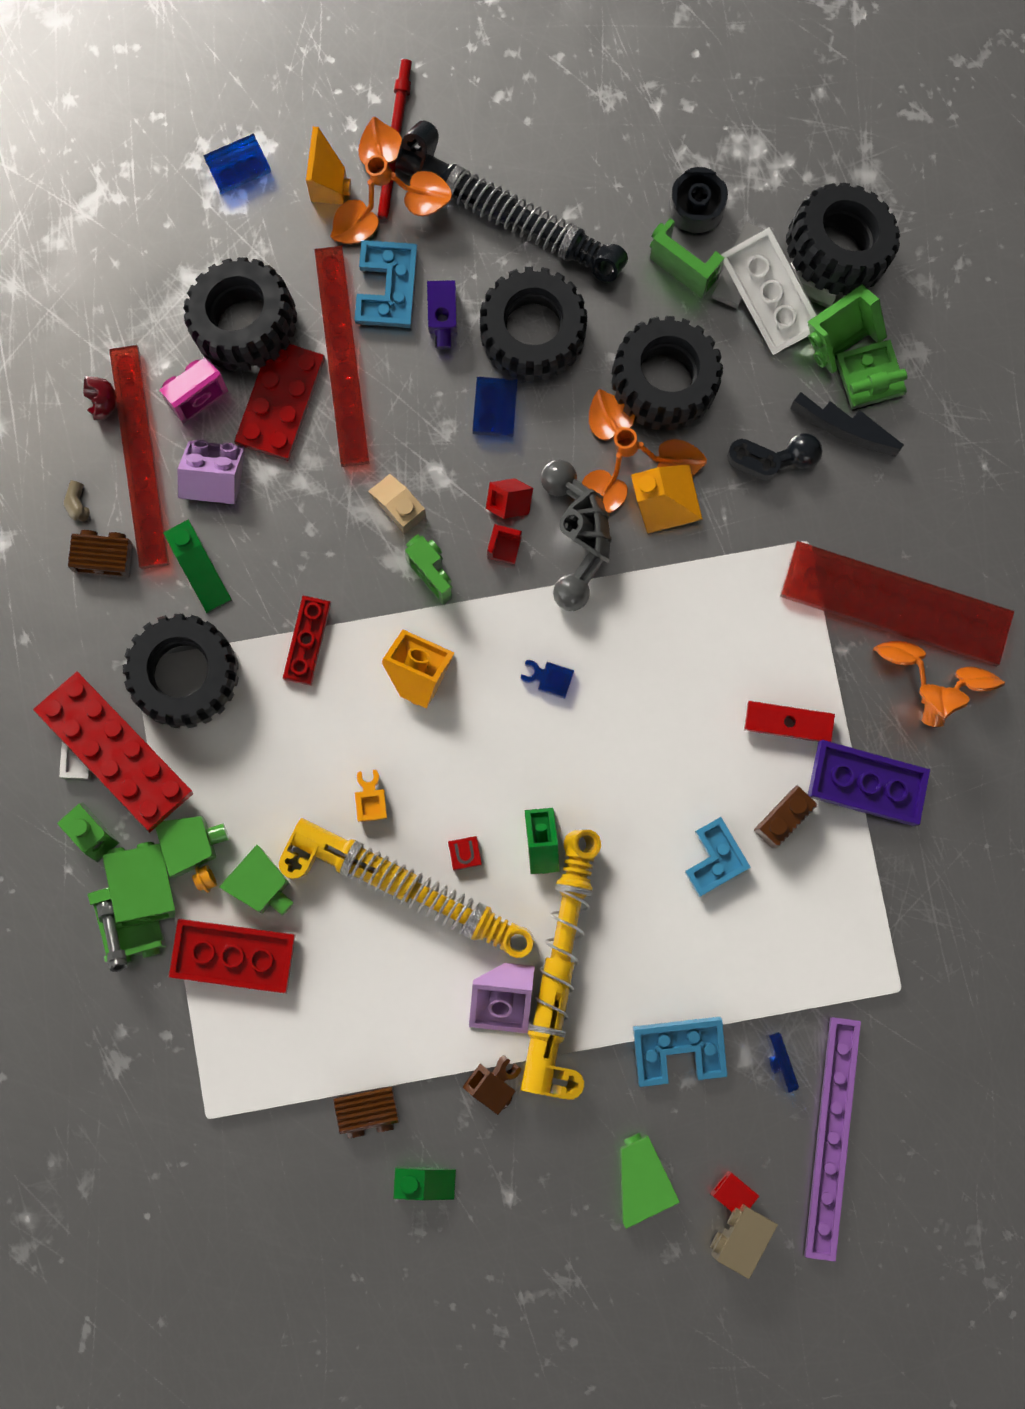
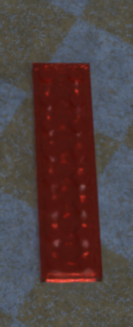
[779,541,1014,667]

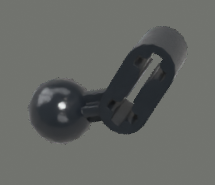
[727,433,823,480]

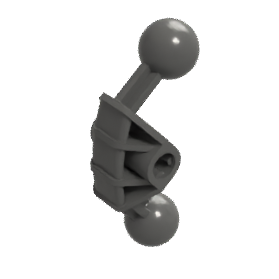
[541,460,612,611]

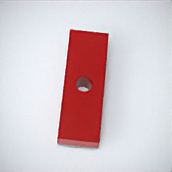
[283,595,331,686]
[744,701,835,742]

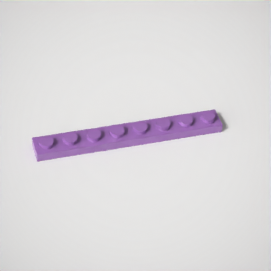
[804,1017,861,1262]

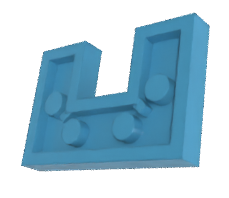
[355,240,418,328]
[633,1016,727,1087]

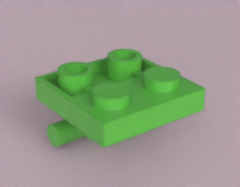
[835,339,908,410]

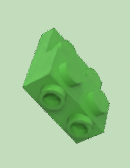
[405,534,453,605]

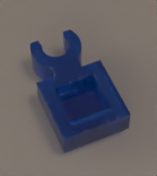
[520,660,574,699]

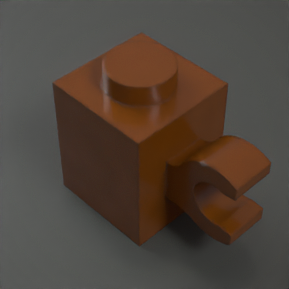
[463,1055,521,1115]

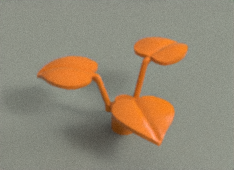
[330,117,452,244]
[582,389,707,513]
[873,641,1005,727]

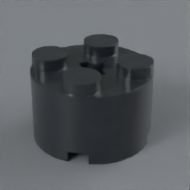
[669,167,728,233]

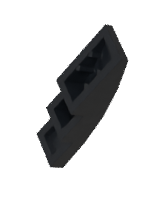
[790,392,904,457]

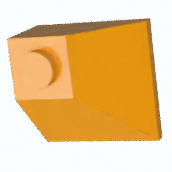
[306,126,351,205]
[631,465,703,534]
[382,629,454,709]

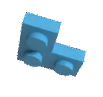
[685,817,751,897]

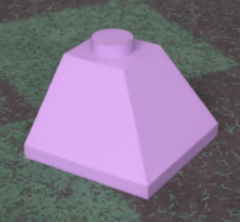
[469,963,535,1033]

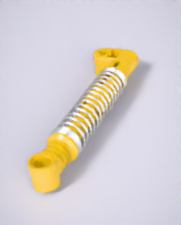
[279,818,534,958]

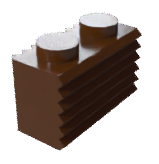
[68,530,133,577]
[754,785,817,848]
[333,1086,400,1139]

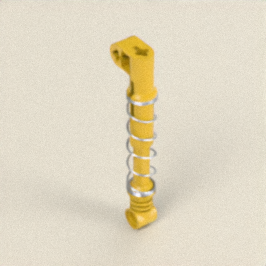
[520,830,601,1100]

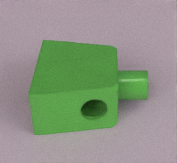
[57,802,119,862]
[155,816,229,878]
[219,845,294,916]

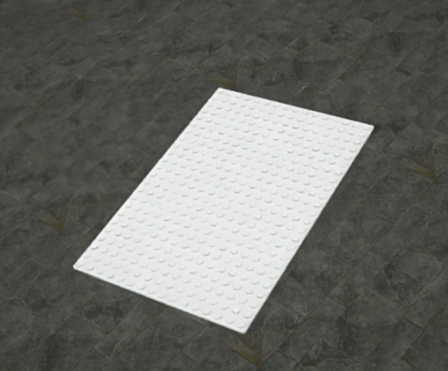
[142,541,901,1119]

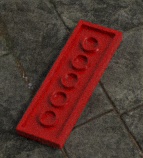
[33,671,194,833]

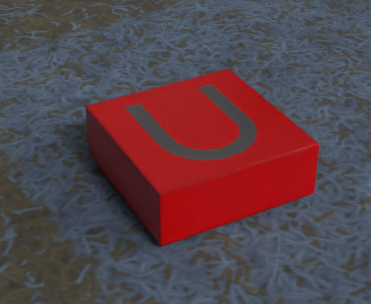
[448,836,482,871]

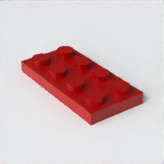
[234,344,325,461]
[169,919,296,994]

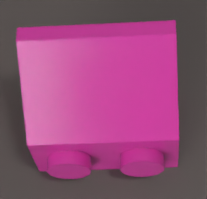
[159,357,229,424]

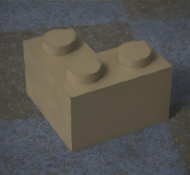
[710,1204,778,1279]

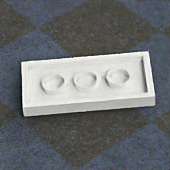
[721,226,817,355]

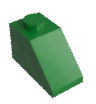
[524,808,560,874]
[393,1166,456,1201]

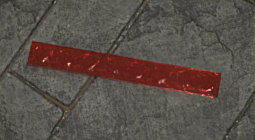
[314,246,370,467]
[109,345,169,569]

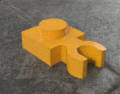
[355,770,387,823]

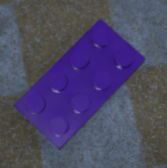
[808,740,930,827]

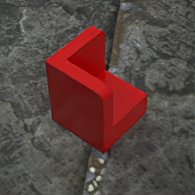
[486,478,533,519]
[487,524,522,566]
[710,1171,759,1212]

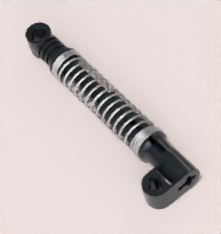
[395,120,628,282]

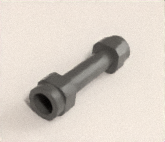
[96,901,128,972]

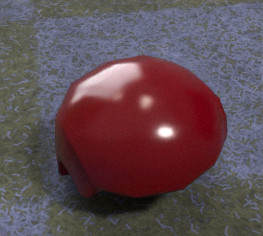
[83,376,116,420]

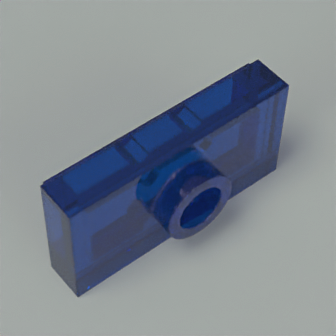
[766,1032,799,1093]

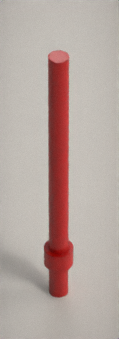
[377,59,412,220]

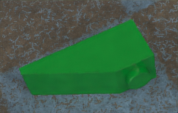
[163,519,232,613]

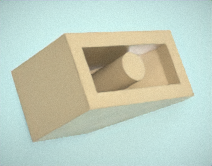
[368,474,426,535]

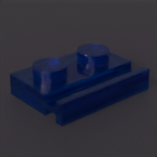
[203,133,271,194]
[472,377,518,437]

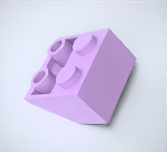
[177,440,245,504]

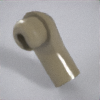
[64,480,90,522]

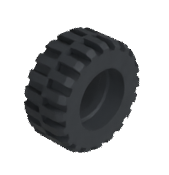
[786,183,900,295]
[183,257,297,372]
[480,266,587,381]
[611,316,723,431]
[123,613,239,729]

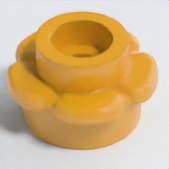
[192,865,217,893]

